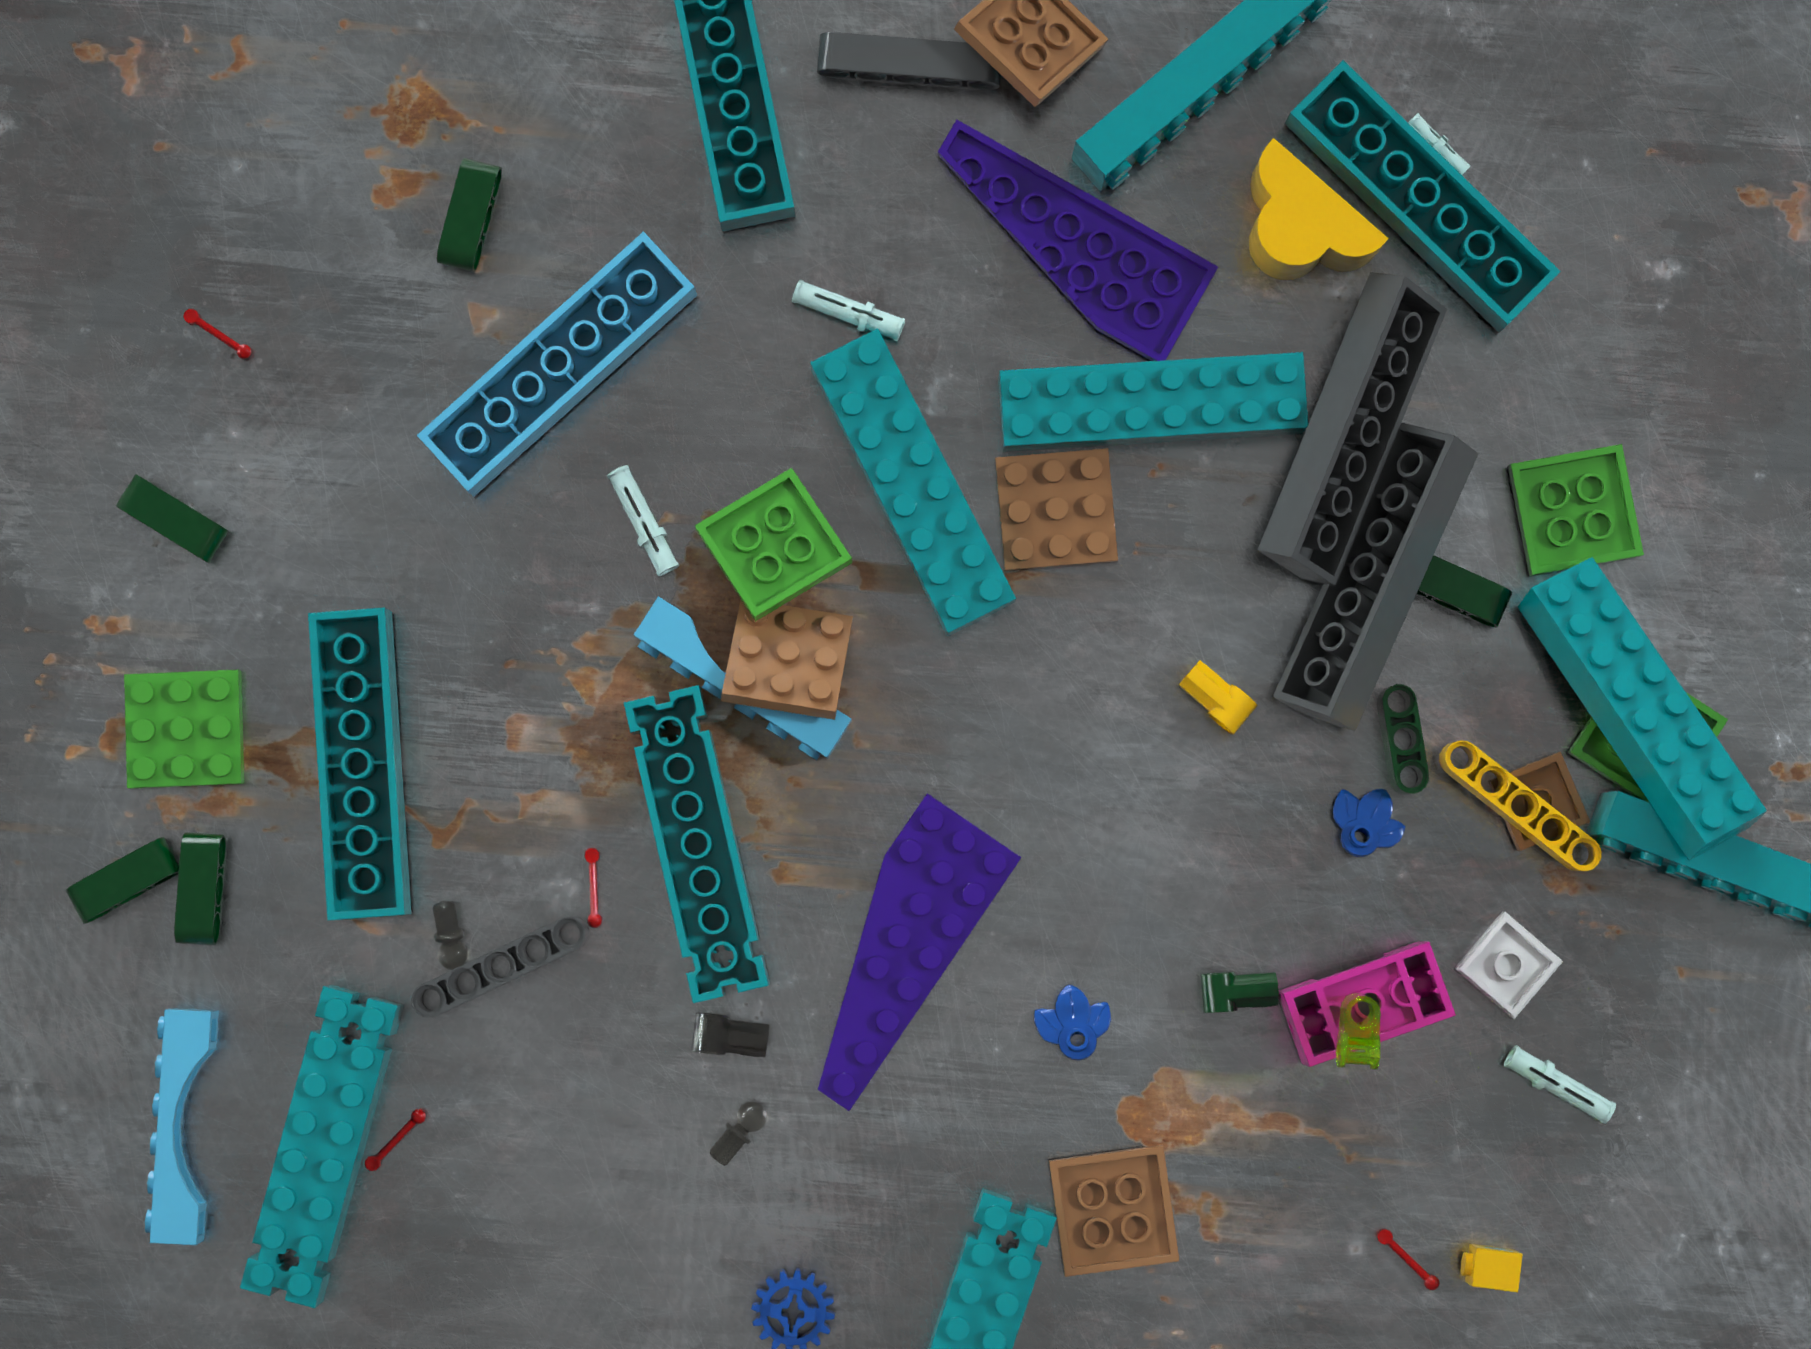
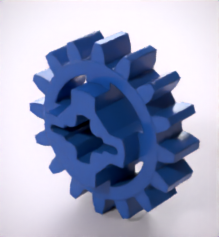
[751,1268,835,1349]

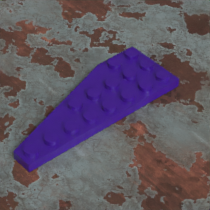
[938,119,1218,361]
[818,793,1021,1111]

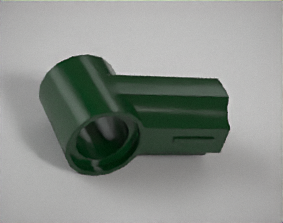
[1201,972,1279,1013]

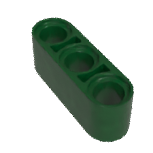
[437,158,502,272]
[116,474,229,563]
[1416,555,1512,628]
[1377,684,1429,795]
[174,832,226,946]
[65,837,179,924]

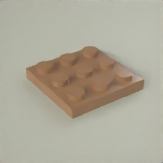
[954,0,1109,107]
[995,448,1118,572]
[721,600,853,720]
[1048,1145,1179,1277]

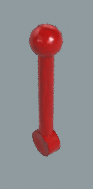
[183,309,251,359]
[584,848,602,928]
[365,1109,426,1171]
[1377,1229,1440,1291]

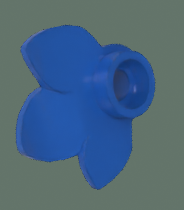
[1333,789,1405,857]
[1034,985,1111,1061]

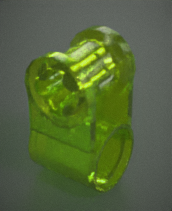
[1336,993,1381,1070]

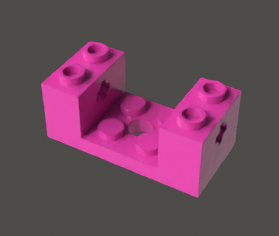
[1278,941,1456,1067]

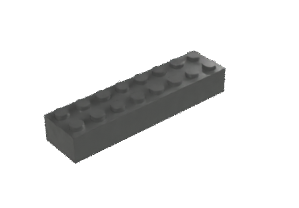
[1258,272,1447,586]
[1273,423,1479,731]

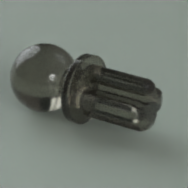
[432,901,468,970]
[709,1101,767,1166]

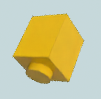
[1461,1243,1523,1293]

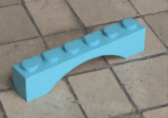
[634,596,852,761]
[145,1008,219,1245]

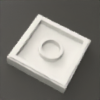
[1454,911,1563,1019]

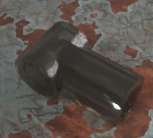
[691,1012,770,1057]

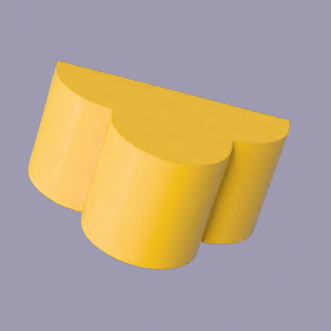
[1249,138,1389,280]

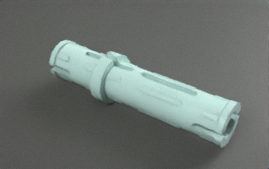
[792,279,905,341]
[607,465,679,576]
[1504,1045,1616,1124]

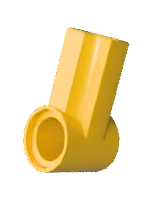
[1178,660,1258,735]

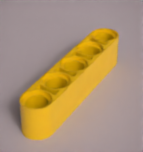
[1439,740,1602,871]

